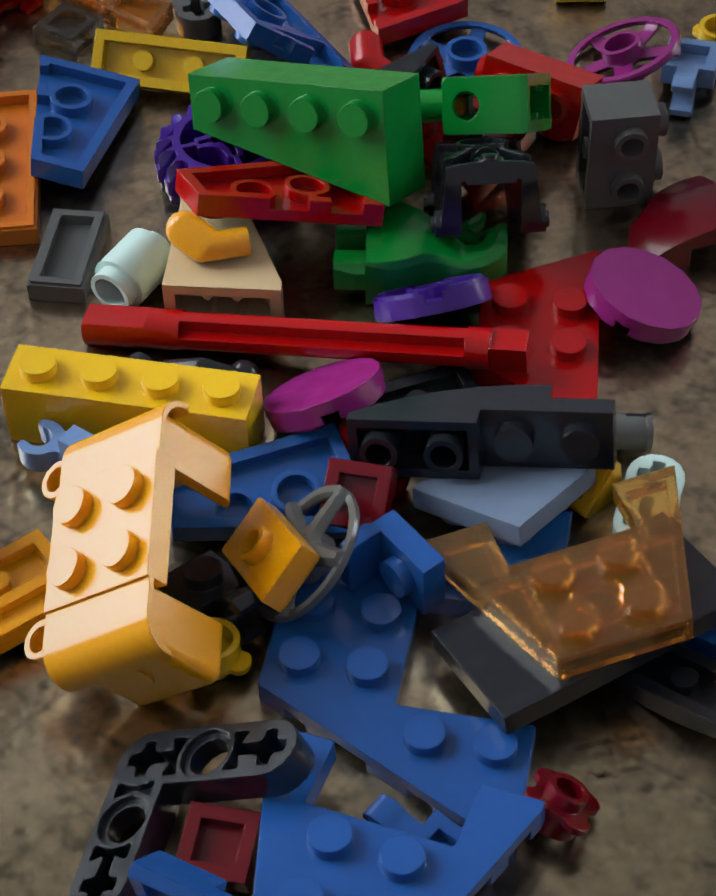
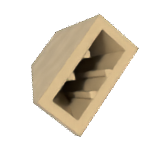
[162,198,285,317]

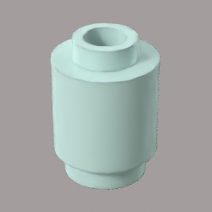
[91,228,170,307]

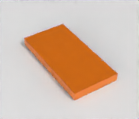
[0,89,41,247]

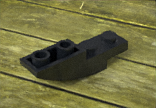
[346,385,617,479]

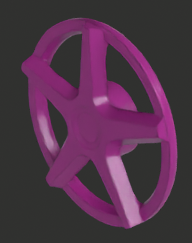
[567,16,682,84]

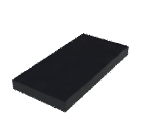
[431,517,716,735]

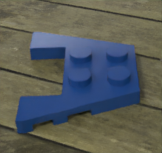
[253,731,545,896]

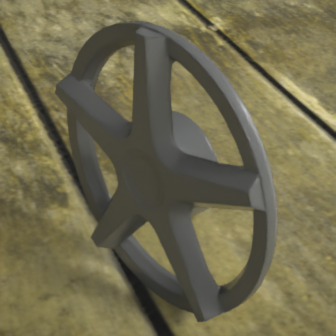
[257,484,360,623]

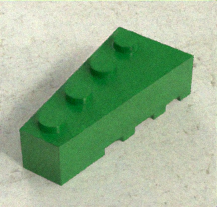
[188,57,426,207]

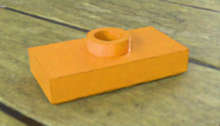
[221,497,320,612]

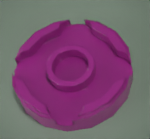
[583,246,702,344]
[262,358,386,434]

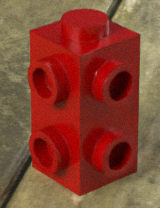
[474,42,604,141]

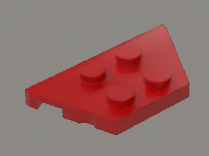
[475,251,601,399]

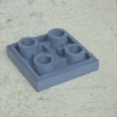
[412,465,596,547]

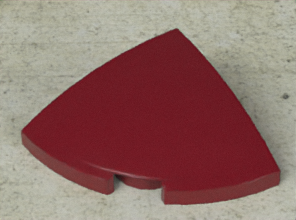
[628,175,716,269]

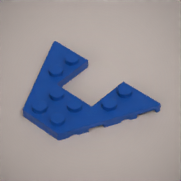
[258,511,573,865]

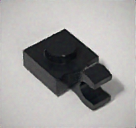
[158,550,266,645]

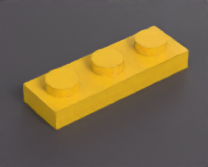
[91,28,252,95]

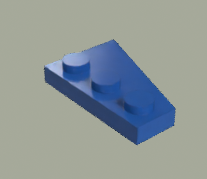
[31,54,140,189]

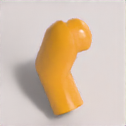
[166,210,251,263]

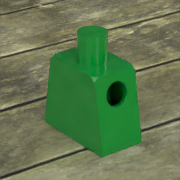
[420,73,552,135]

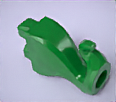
[333,201,507,305]

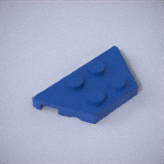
[208,0,354,68]

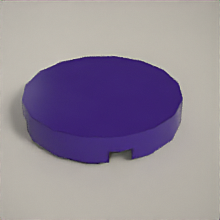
[372,273,493,322]

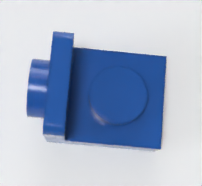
[340,509,445,615]

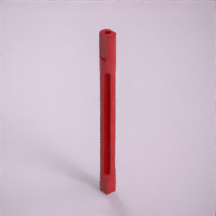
[81,304,532,373]

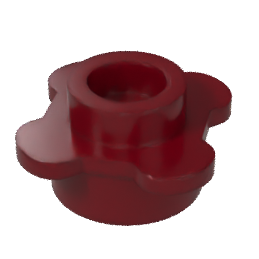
[523,768,600,841]

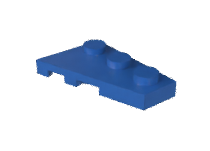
[171,423,350,542]

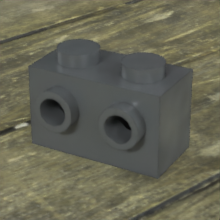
[576,80,668,210]

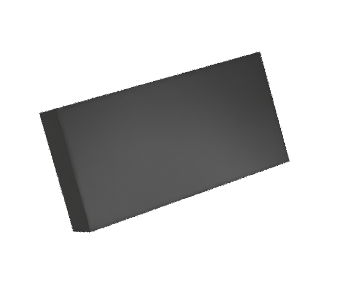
[26,208,111,304]

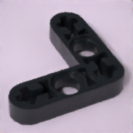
[69,719,315,896]

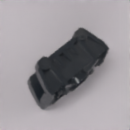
[423,134,550,238]

